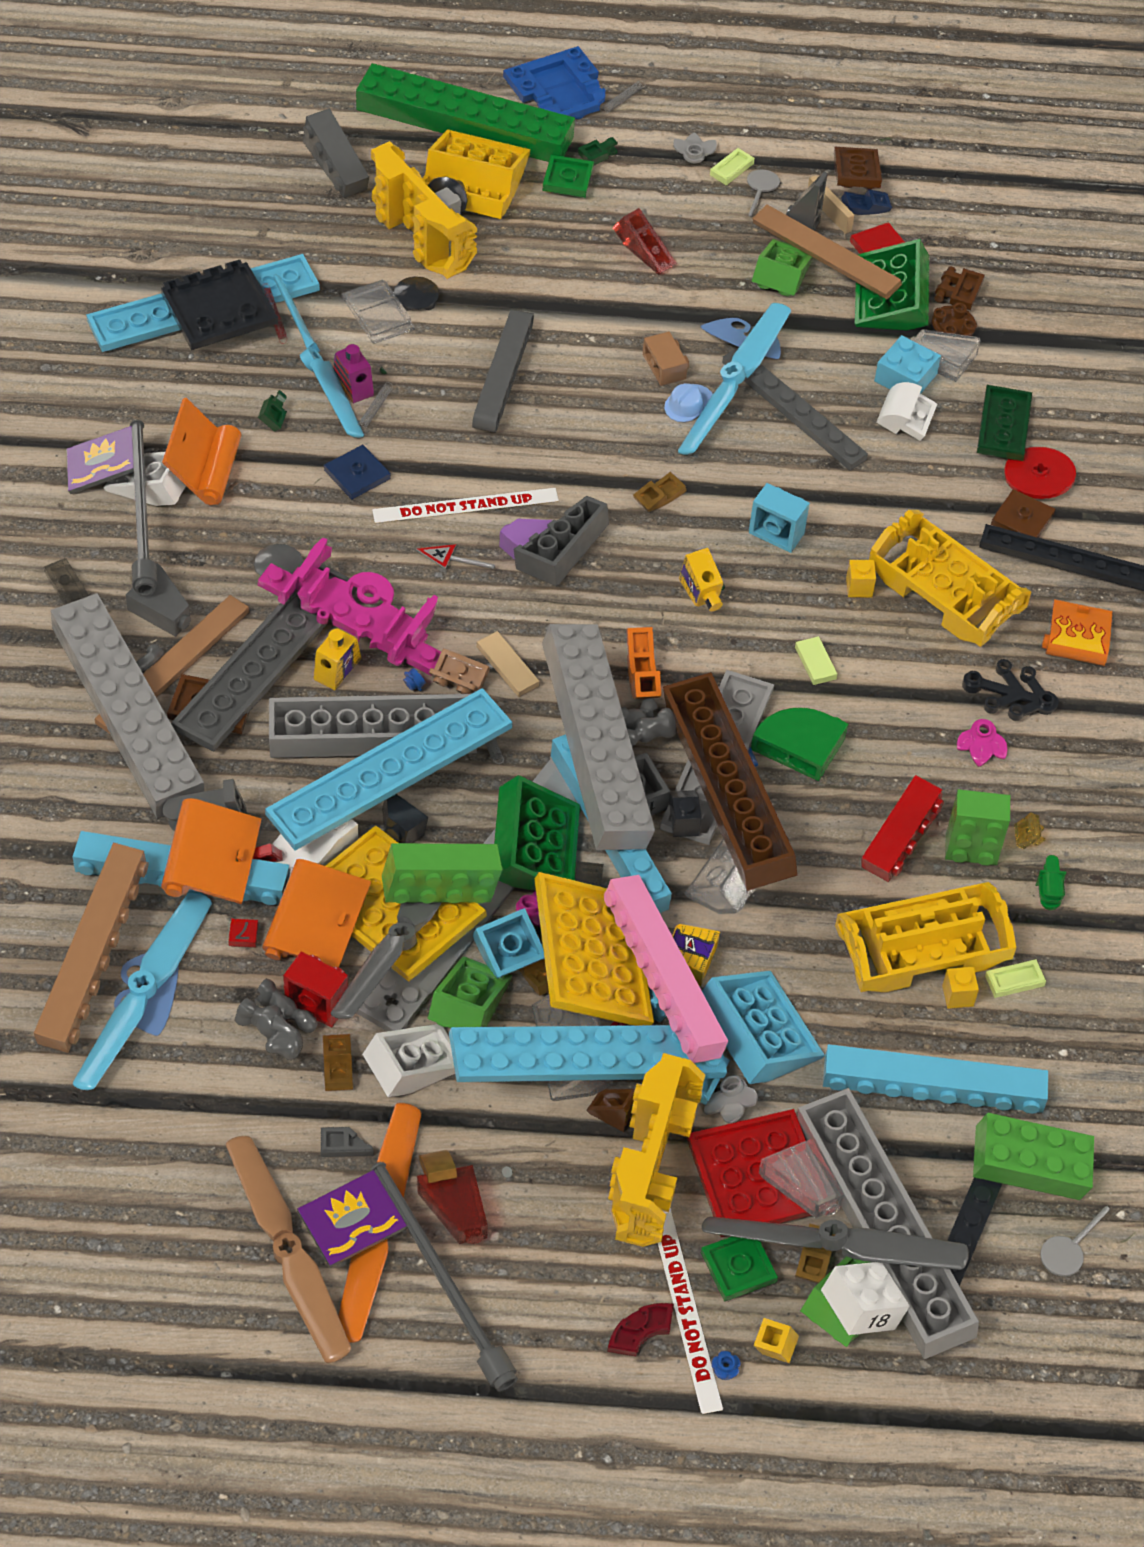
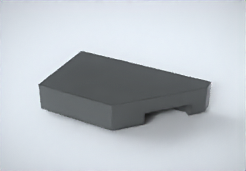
[321,1127,373,1157]

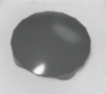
[254,544,303,576]

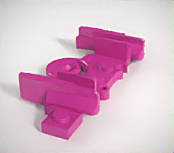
[257,538,441,676]

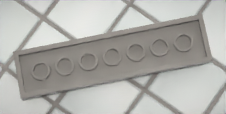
[660,670,774,845]

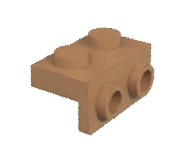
[429,648,490,694]

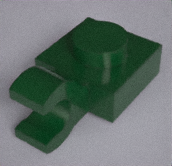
[578,137,618,165]
[258,390,287,432]

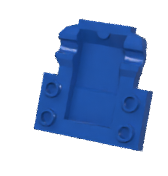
[503,46,606,119]

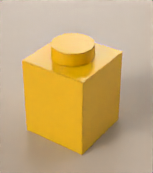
[846,560,876,598]
[942,967,979,1009]
[754,1318,799,1363]

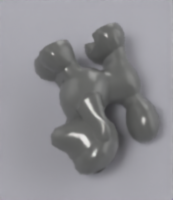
[621,698,676,747]
[234,978,318,1061]

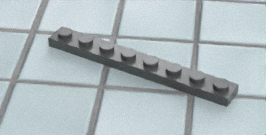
[722,347,868,471]

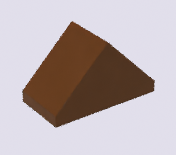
[586,1089,635,1132]

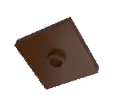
[991,489,1056,538]

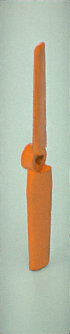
[338,1103,422,1343]

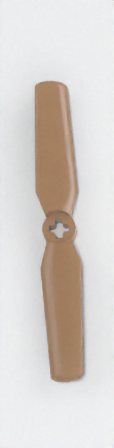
[226,1136,351,1363]

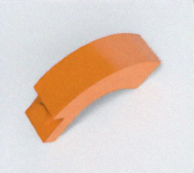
[627,627,661,699]

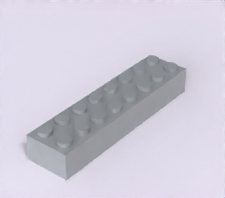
[269,694,477,758]

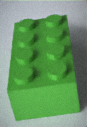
[381,843,502,904]
[973,1113,1094,1200]

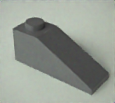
[786,172,828,231]

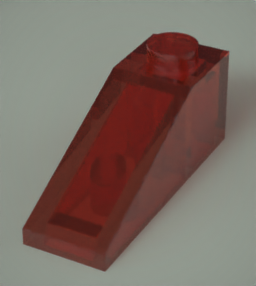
[613,208,677,275]

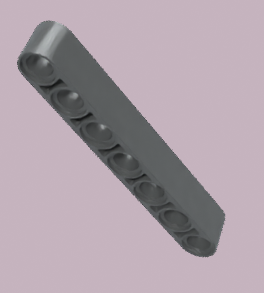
[472,309,534,433]

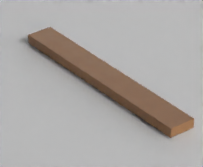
[752,204,902,299]
[95,595,249,734]

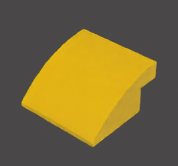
[423,129,530,219]

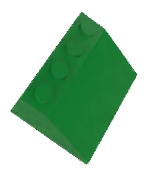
[855,239,929,330]
[494,775,580,891]

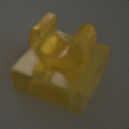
[1014,812,1046,849]

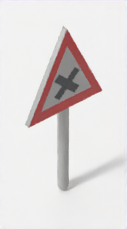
[416,544,495,569]

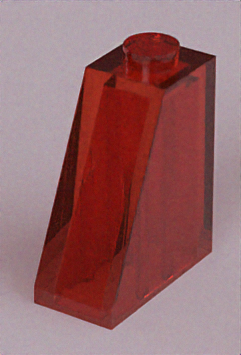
[417,1165,488,1244]

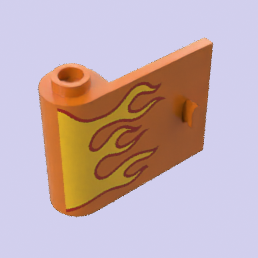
[1042,599,1112,666]

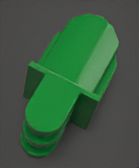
[1035,855,1066,910]

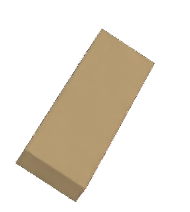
[808,175,854,234]
[477,631,540,697]

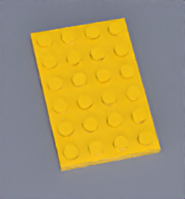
[326,825,487,982]
[534,872,654,1026]

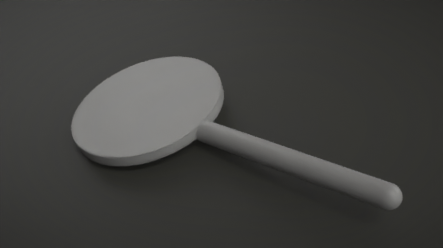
[747,169,780,217]
[1040,1206,1110,1276]

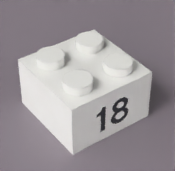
[821,1262,910,1335]

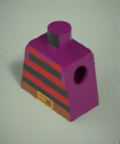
[333,344,374,404]

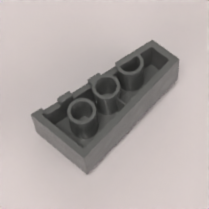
[303,108,369,198]
[513,496,609,586]

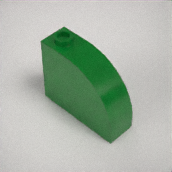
[751,708,848,781]

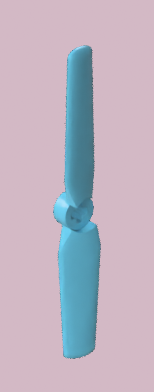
[274,274,364,438]
[678,303,791,455]
[73,891,212,1090]

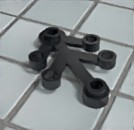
[962,659,1059,721]

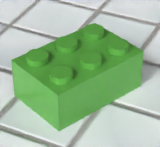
[945,789,1011,865]

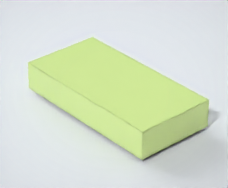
[710,148,755,185]
[795,636,837,685]
[985,959,1046,998]

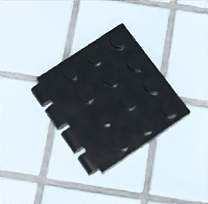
[161,259,278,350]

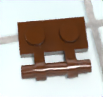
[934,266,985,311]

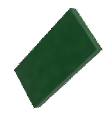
[976,385,1033,461]

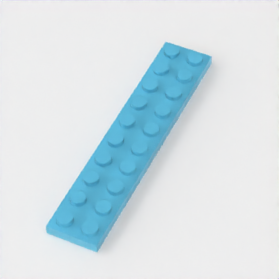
[86,254,320,352]
[265,688,512,851]
[449,1025,727,1082]

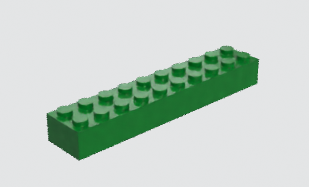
[356,63,575,162]

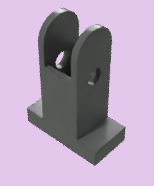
[163,779,247,831]

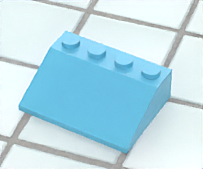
[702,971,825,1084]

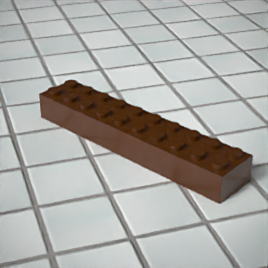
[663,672,798,891]

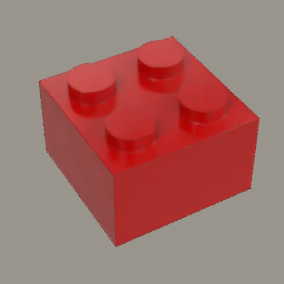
[283,951,348,1028]

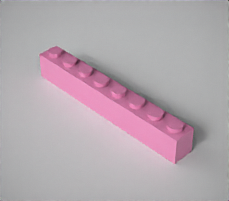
[604,875,728,1063]

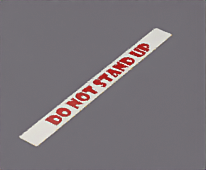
[372,488,559,523]
[658,1209,723,1414]

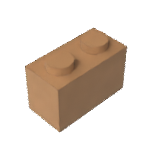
[643,331,689,386]

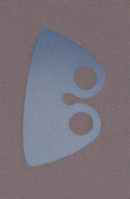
[701,318,781,359]
[114,953,179,1036]

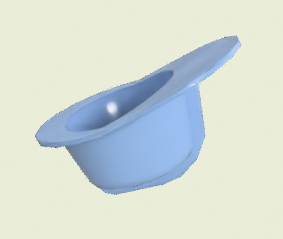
[664,383,713,422]

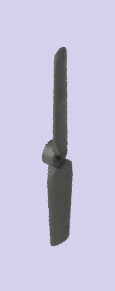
[331,902,442,1019]
[701,1216,969,1270]

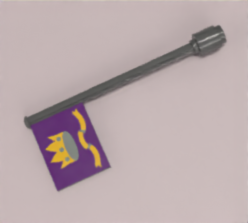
[67,420,158,596]
[297,1162,518,1392]

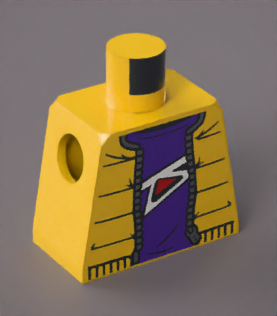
[679,548,723,611]
[314,628,361,691]
[672,924,720,986]

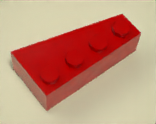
[861,775,944,883]

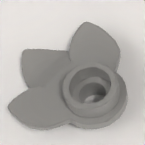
[673,132,717,164]
[704,1075,758,1123]

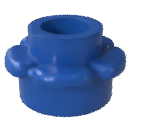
[403,668,426,691]
[711,1351,741,1380]

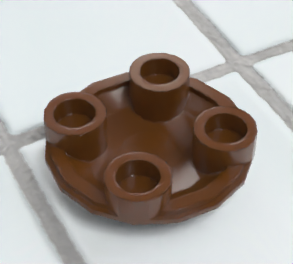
[932,303,977,340]

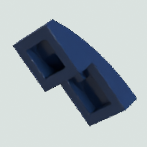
[841,189,892,215]

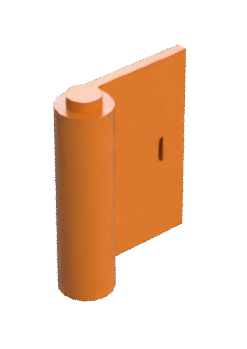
[162,398,242,505]
[161,798,262,904]
[262,859,371,967]

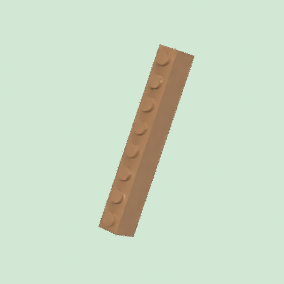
[34,842,149,1053]

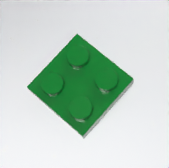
[542,155,594,198]
[700,1237,778,1302]

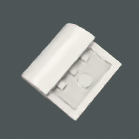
[876,382,937,441]

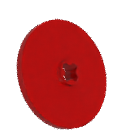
[1004,447,1076,499]

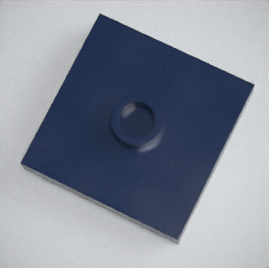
[324,444,391,500]

